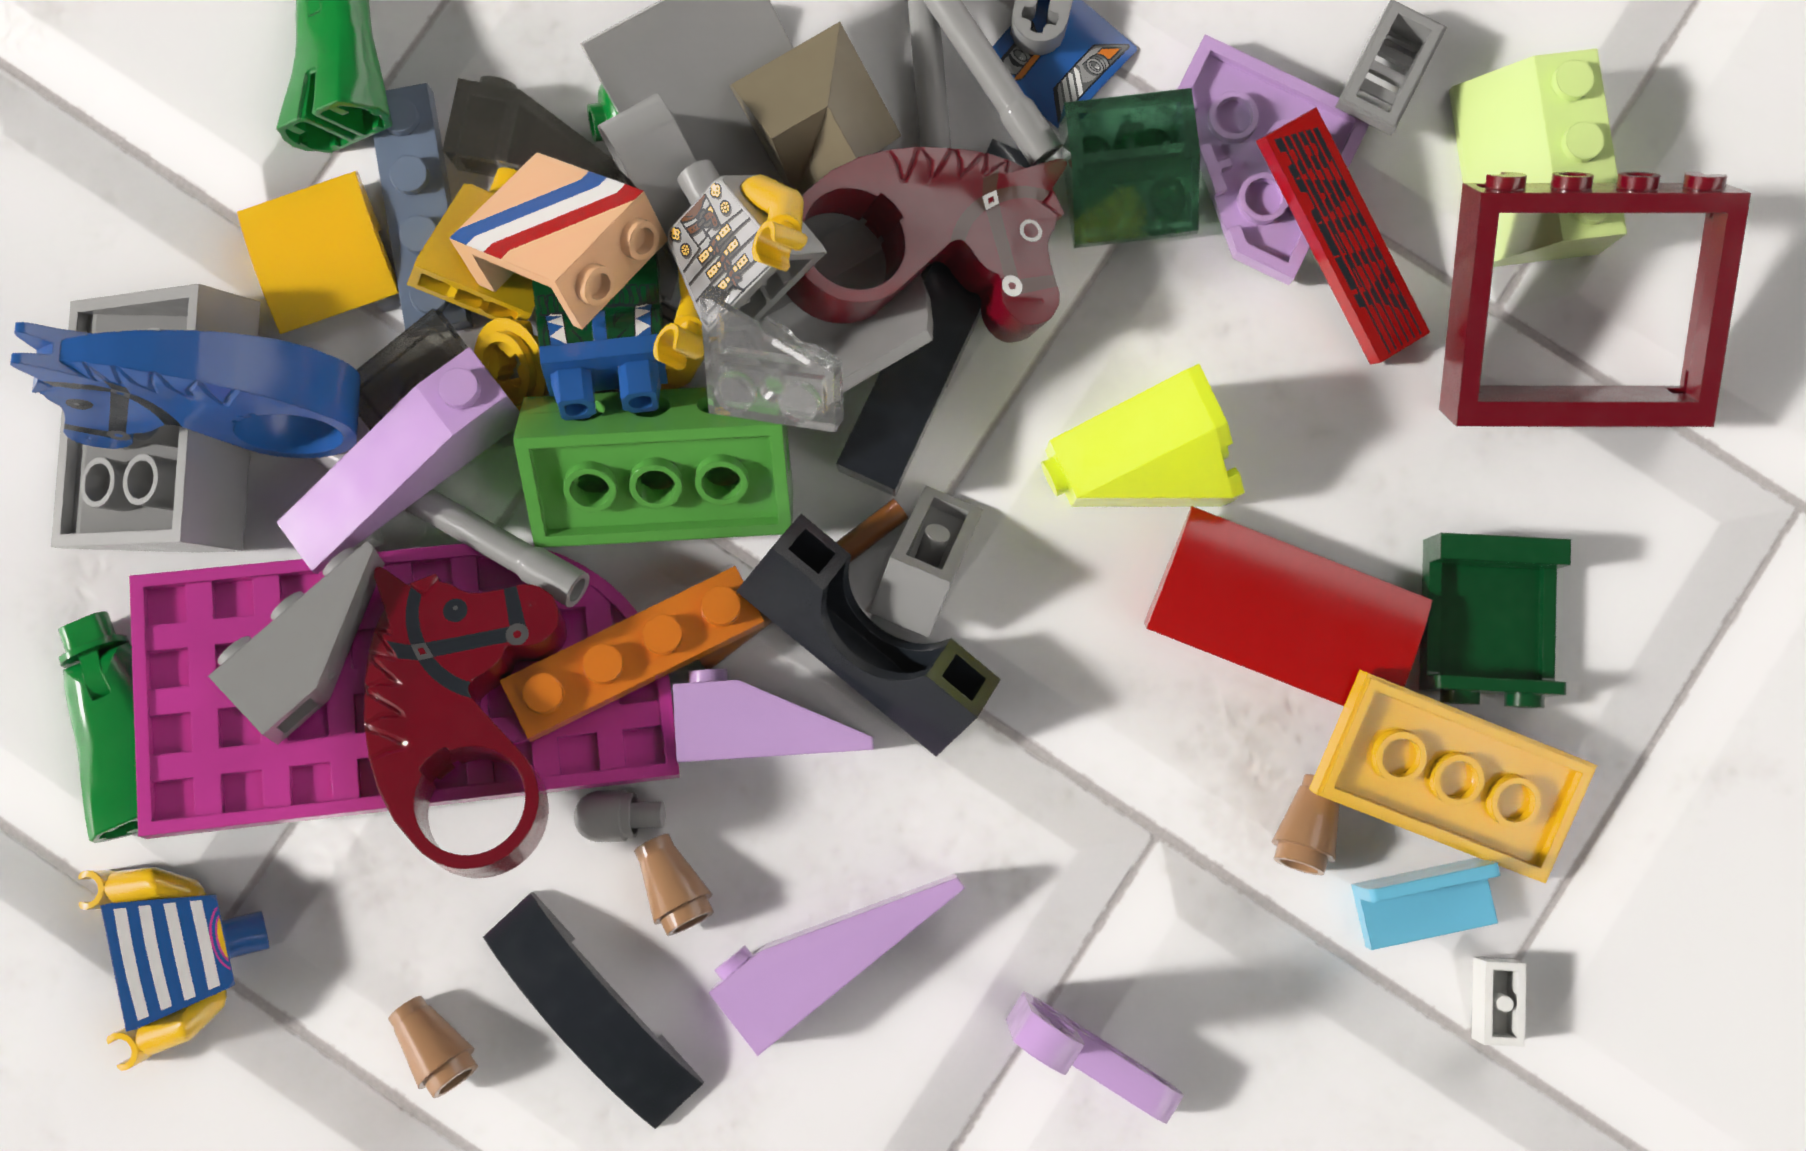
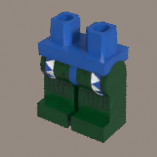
[532,252,668,420]

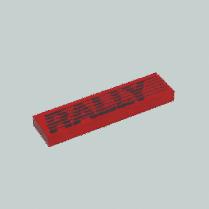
[1256,107,1430,365]

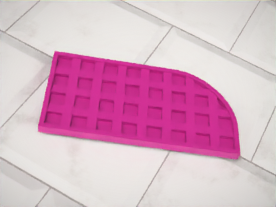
[129,543,680,839]

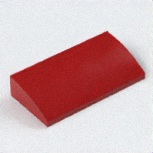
[1144,506,1432,706]

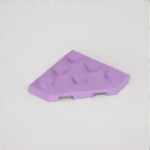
[1175,34,1369,285]

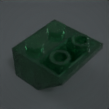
[1058,88,1200,248]

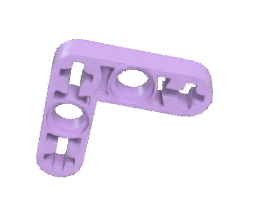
[1006,991,1184,1124]

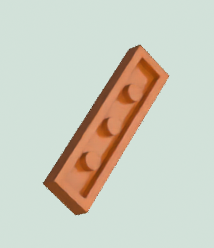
[499,566,764,742]

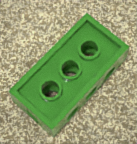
[513,383,793,548]

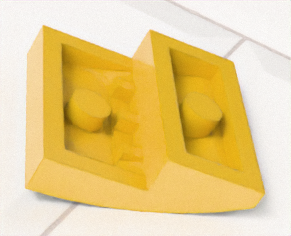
[237,170,399,334]

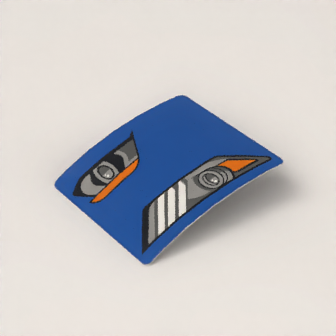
[992,0,1137,131]

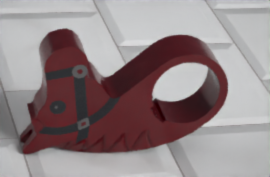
[364,567,567,878]

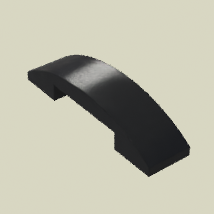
[483,892,704,1129]

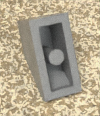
[869,486,983,638]

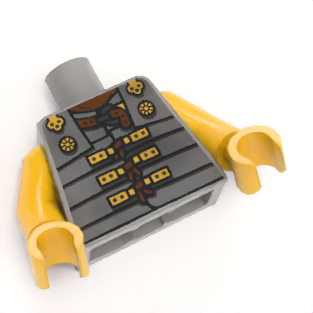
[653,159,827,371]

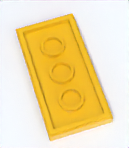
[1309,670,1598,884]

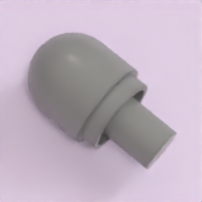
[574,790,666,842]

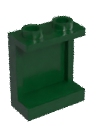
[1419,532,1571,708]

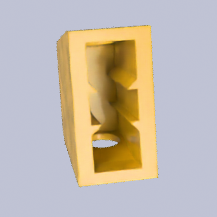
[407,167,535,321]

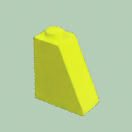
[1041,363,1245,507]

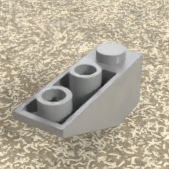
[208,541,385,745]

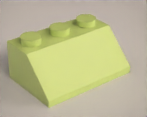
[1449,48,1627,267]

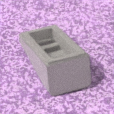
[1335,0,1447,135]

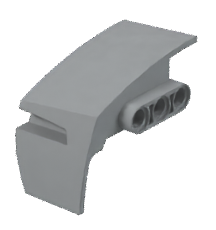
[580,0,933,412]

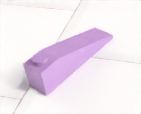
[277,347,520,575]
[709,874,965,1056]

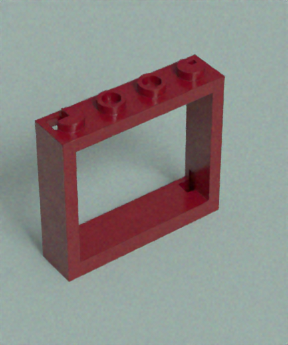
[1439,172,1751,427]

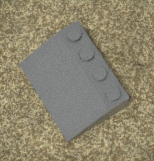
[51,284,260,553]

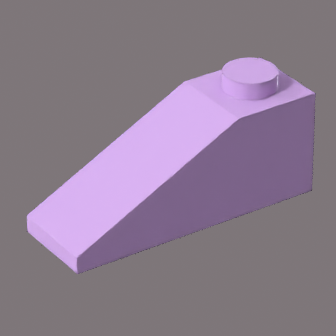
[673,669,874,762]

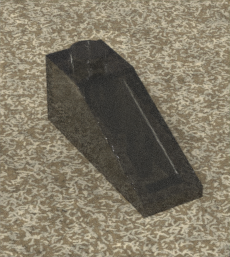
[442,76,627,184]

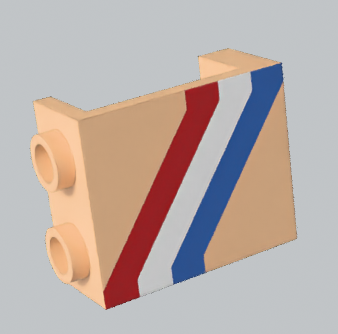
[449,152,668,330]

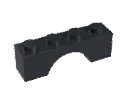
[736,513,1001,756]

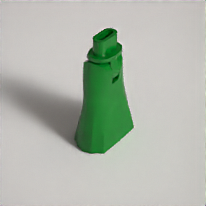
[276,0,393,153]
[58,611,138,843]

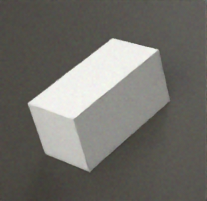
[1472,957,1527,1047]

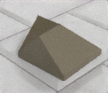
[729,22,901,195]

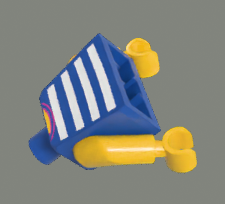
[78,867,270,1071]

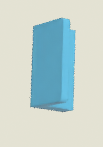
[1351,858,1501,950]

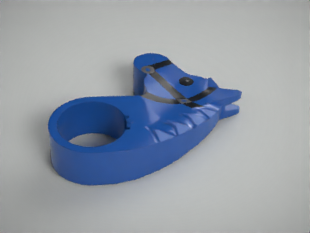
[10,322,361,458]

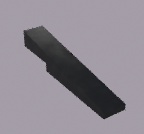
[836,139,1045,497]

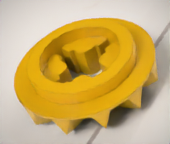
[474,316,549,411]

